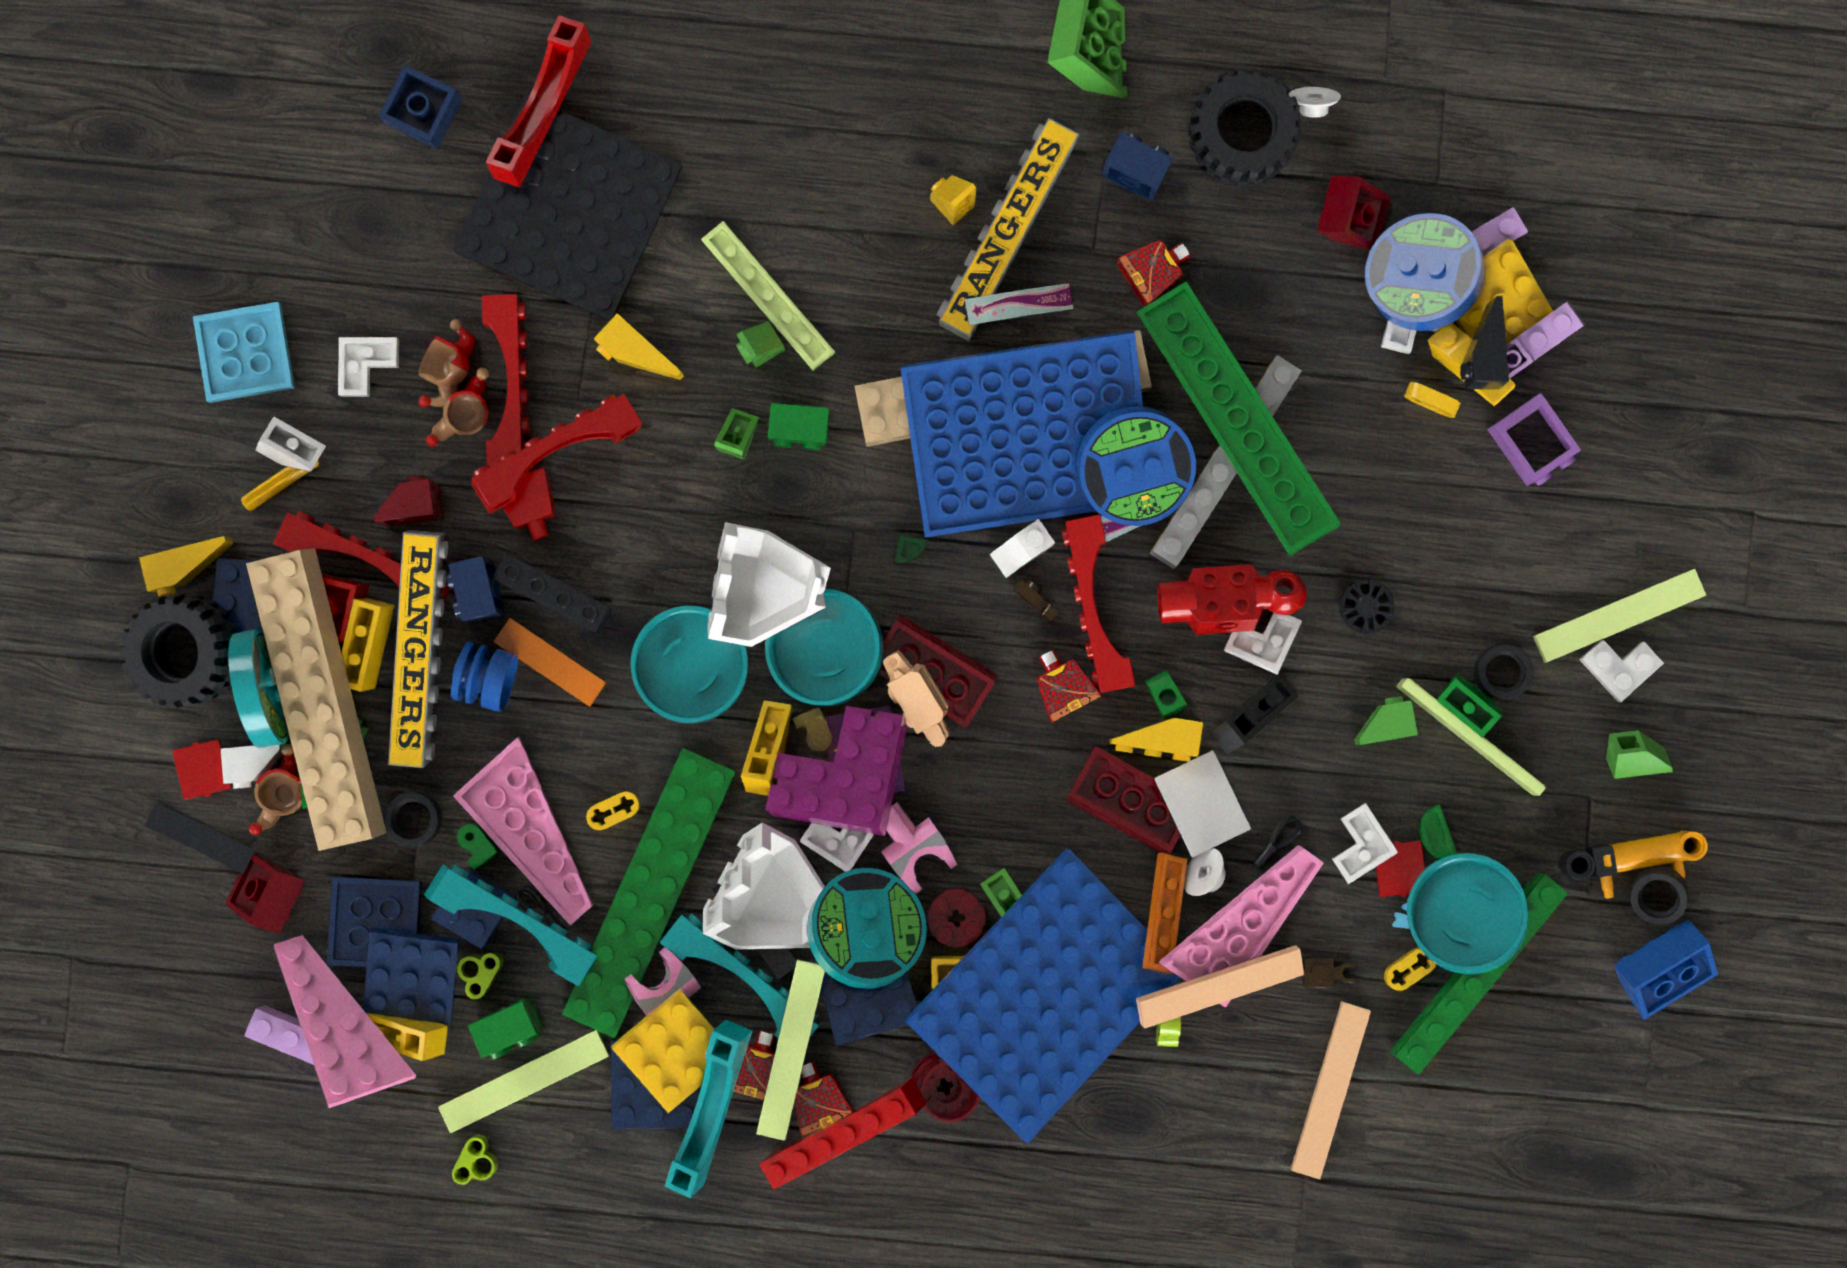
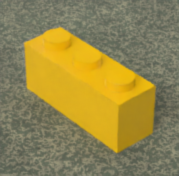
[341,598,395,692]

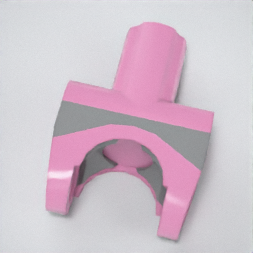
[881,802,957,894]
[624,947,701,1016]

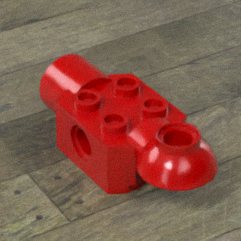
[1157,564,1307,635]

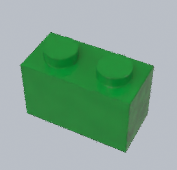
[768,403,830,450]
[1437,673,1503,738]

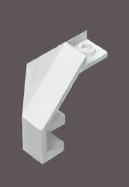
[707,522,831,647]
[703,823,825,950]

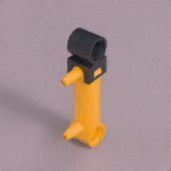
[1559,831,1708,899]

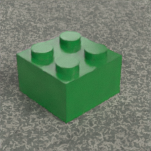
[468,996,545,1060]

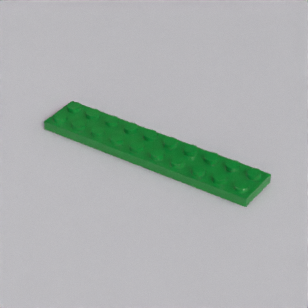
[1136,282,1341,556]
[562,748,736,1038]

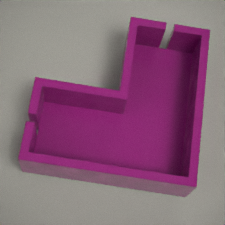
[765,706,908,836]

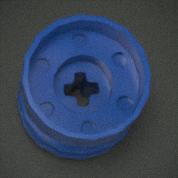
[451,641,518,712]

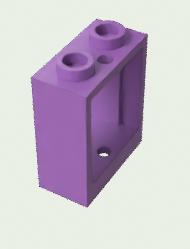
[1487,393,1581,486]

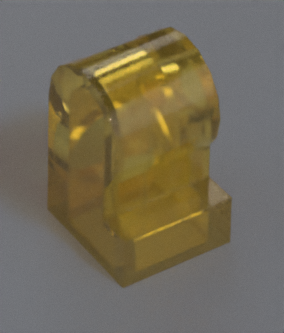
[792,707,833,751]

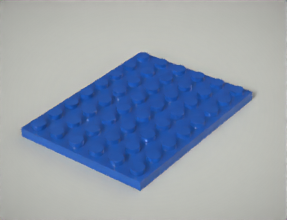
[900,330,1143,537]
[904,848,1181,1144]

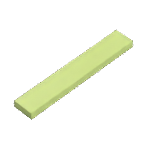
[701,221,835,371]
[1533,569,1706,663]
[1396,678,1545,796]
[756,959,825,1141]
[438,1030,610,1133]

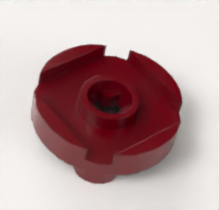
[927,888,986,948]

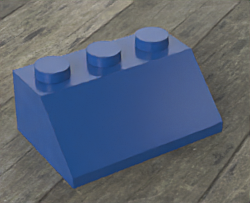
[1614,919,1718,1020]

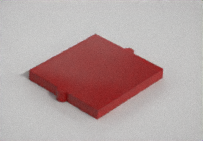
[172,739,232,800]
[1375,840,1425,897]

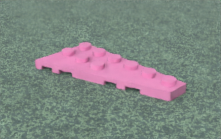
[453,737,593,925]
[1159,845,1323,1008]
[274,935,416,1108]

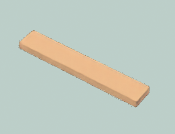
[1136,945,1304,1028]
[1291,1001,1371,1179]

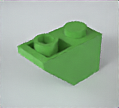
[736,321,785,368]
[1606,730,1673,779]

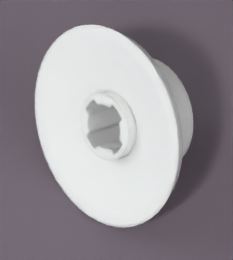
[1289,87,1341,117]
[1184,848,1226,896]

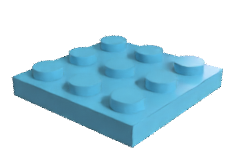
[193,302,295,403]

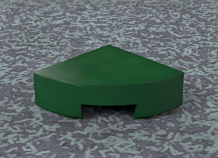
[894,534,928,563]

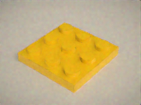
[1456,239,1553,345]
[611,988,715,1113]

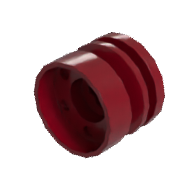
[910,1053,980,1123]

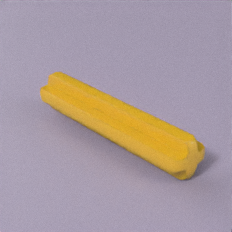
[241,461,319,511]

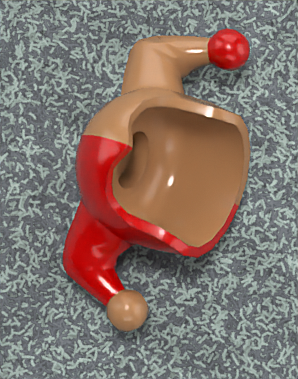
[418,319,476,408]
[426,368,489,447]
[249,744,302,835]

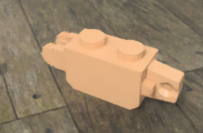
[883,650,950,747]

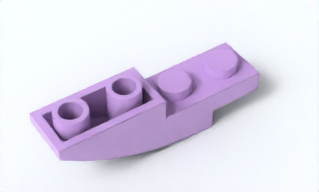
[1472,207,1528,256]
[1506,301,1585,378]

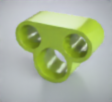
[457,952,503,999]
[1156,1016,1181,1047]
[452,1134,498,1185]

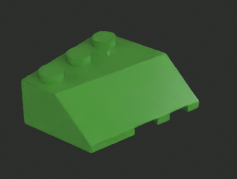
[1047,0,1127,98]

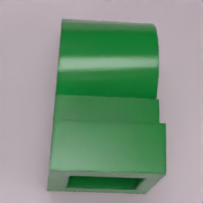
[1145,670,1187,721]
[457,824,502,870]

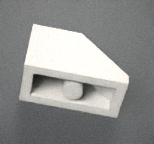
[256,417,326,471]
[990,519,1055,578]
[221,743,286,789]

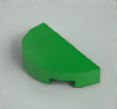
[1418,804,1457,859]

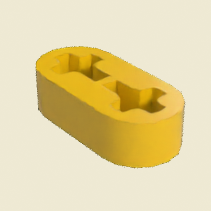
[1404,382,1461,418]
[586,791,640,830]
[1384,947,1436,991]

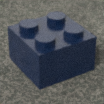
[379,65,463,150]
[1101,132,1173,202]
[446,556,506,624]
[431,867,515,949]

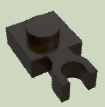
[1013,579,1058,621]
[1303,957,1354,988]

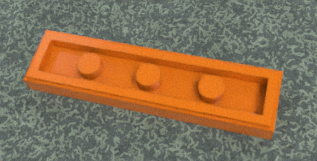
[494,618,607,707]
[1142,853,1188,974]

